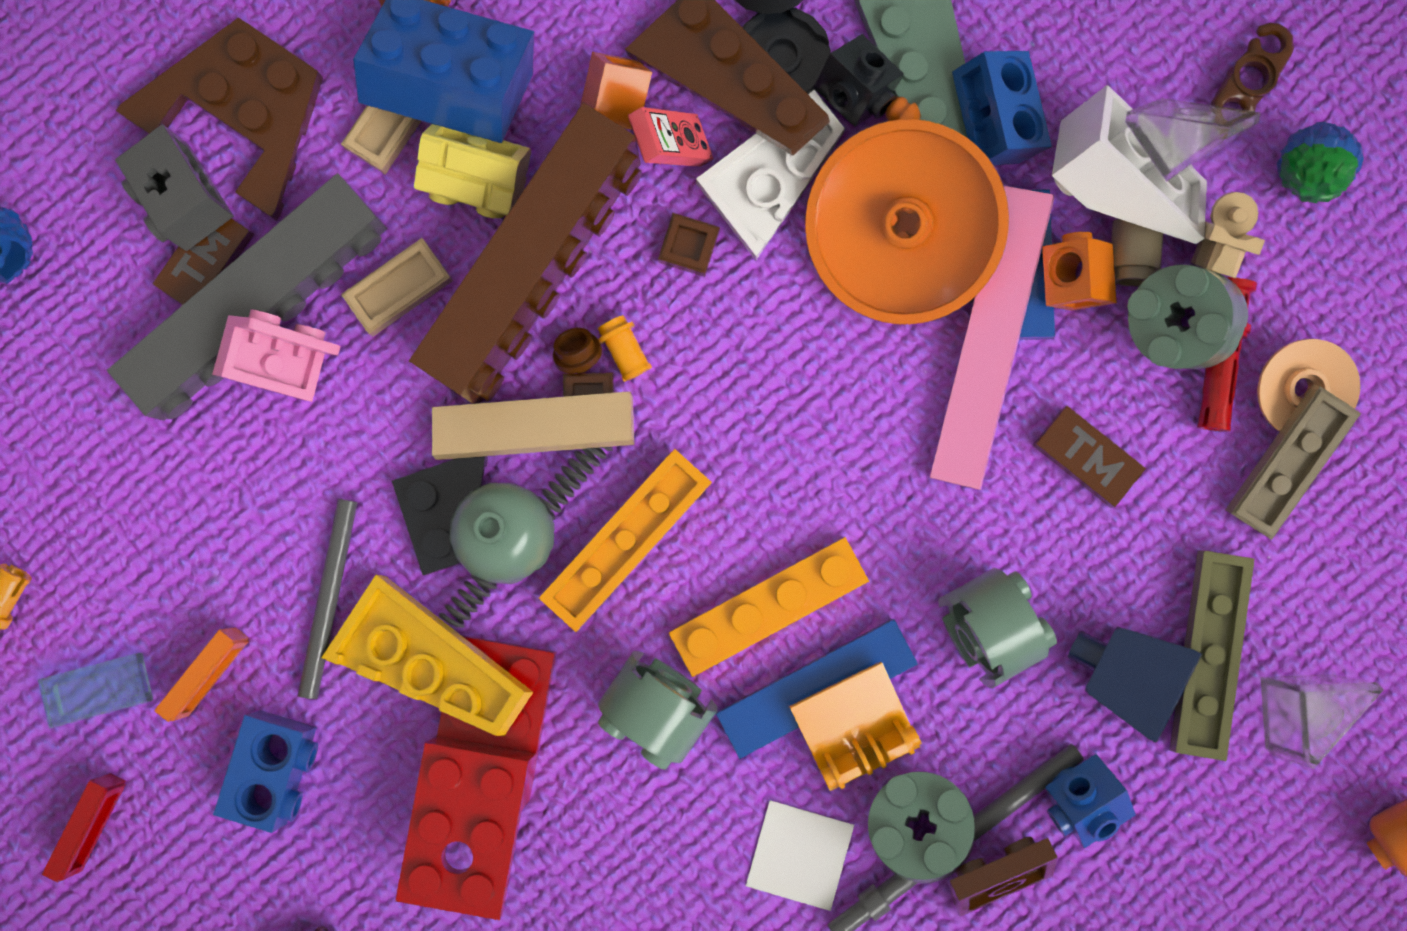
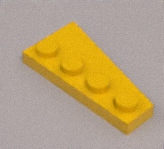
[321,574,533,736]

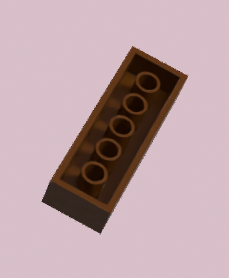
[409,102,642,404]

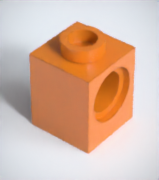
[1042,232,1117,311]

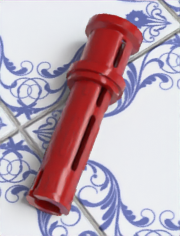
[1197,277,1257,432]

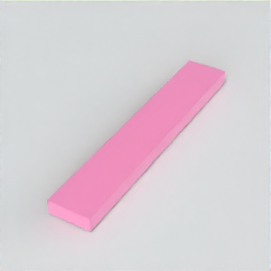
[930,186,1054,490]

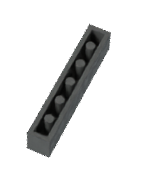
[106,173,388,421]

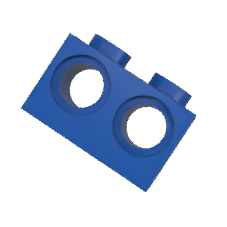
[952,51,1052,166]
[213,710,318,833]

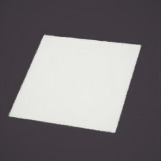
[746,800,854,911]

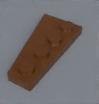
[625,0,830,156]

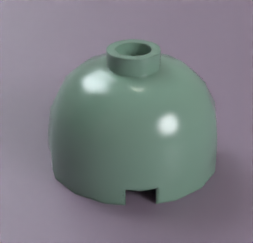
[450,483,554,584]

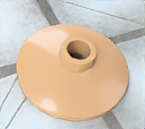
[1257,339,1360,432]

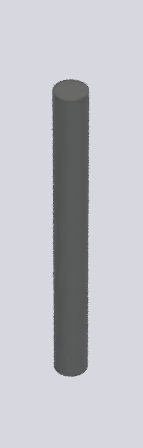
[297,499,358,699]

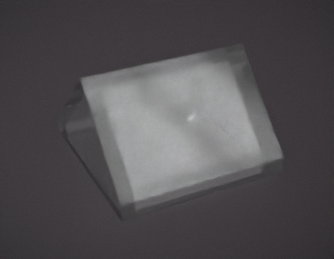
[1125,98,1261,182]
[1261,674,1384,769]

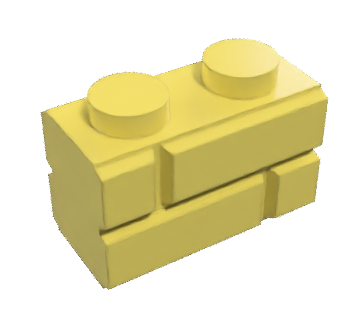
[414,124,531,218]

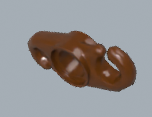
[1210,23,1294,133]

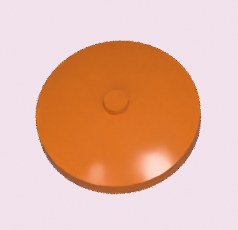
[805,119,1009,324]

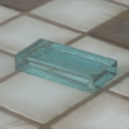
[38,653,154,729]

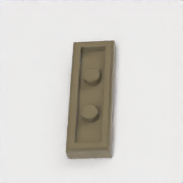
[1225,384,1361,540]

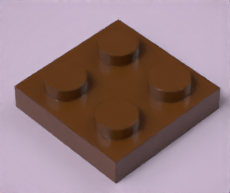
[950,836,1058,917]

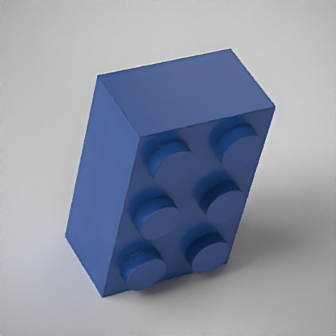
[353,0,534,143]

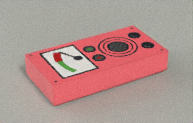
[628,107,714,167]

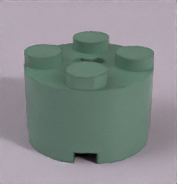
[1127,265,1248,369]
[938,568,1057,688]
[598,651,718,770]
[868,772,975,884]

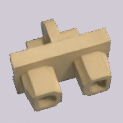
[1191,192,1265,278]

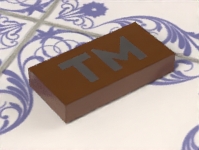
[152,218,254,305]
[1032,406,1146,508]

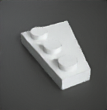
[696,90,845,260]

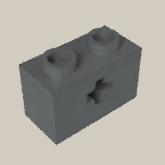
[115,124,234,251]

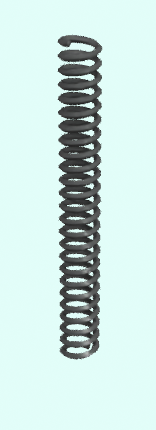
[439,447,613,628]

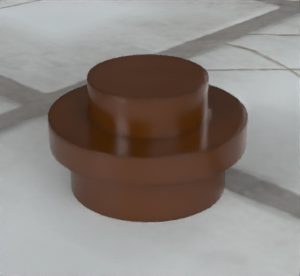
[553,327,602,374]

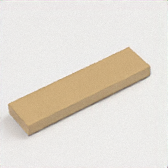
[432,391,635,460]

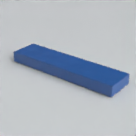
[716,619,918,759]

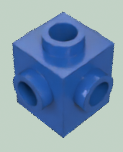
[1045,753,1136,849]

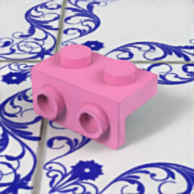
[212,310,341,402]

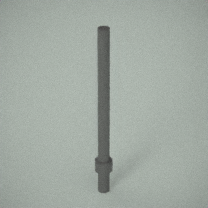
[827,744,1084,931]

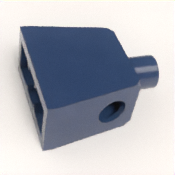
[1068,626,1203,743]

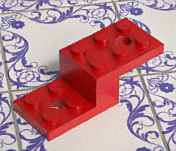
[395,635,557,920]

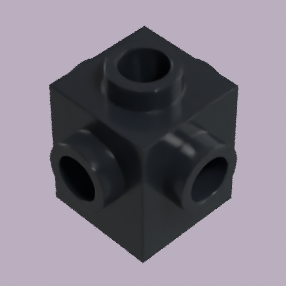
[813,34,904,127]

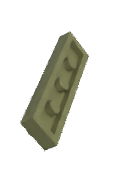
[1169,550,1255,761]

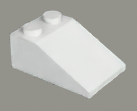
[1052,85,1207,244]

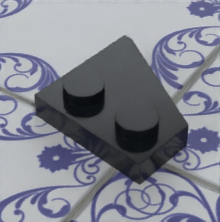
[392,456,488,576]

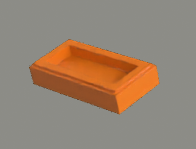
[154,627,249,722]

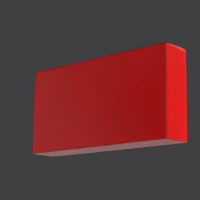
[42,773,126,883]

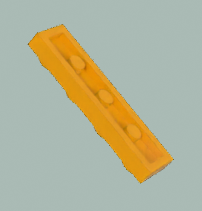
[539,449,712,632]
[669,537,869,677]

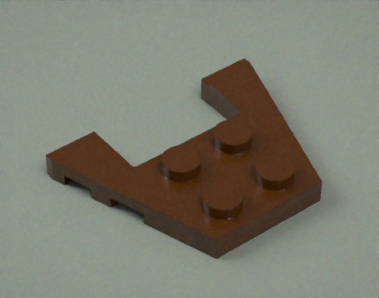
[116,17,323,221]

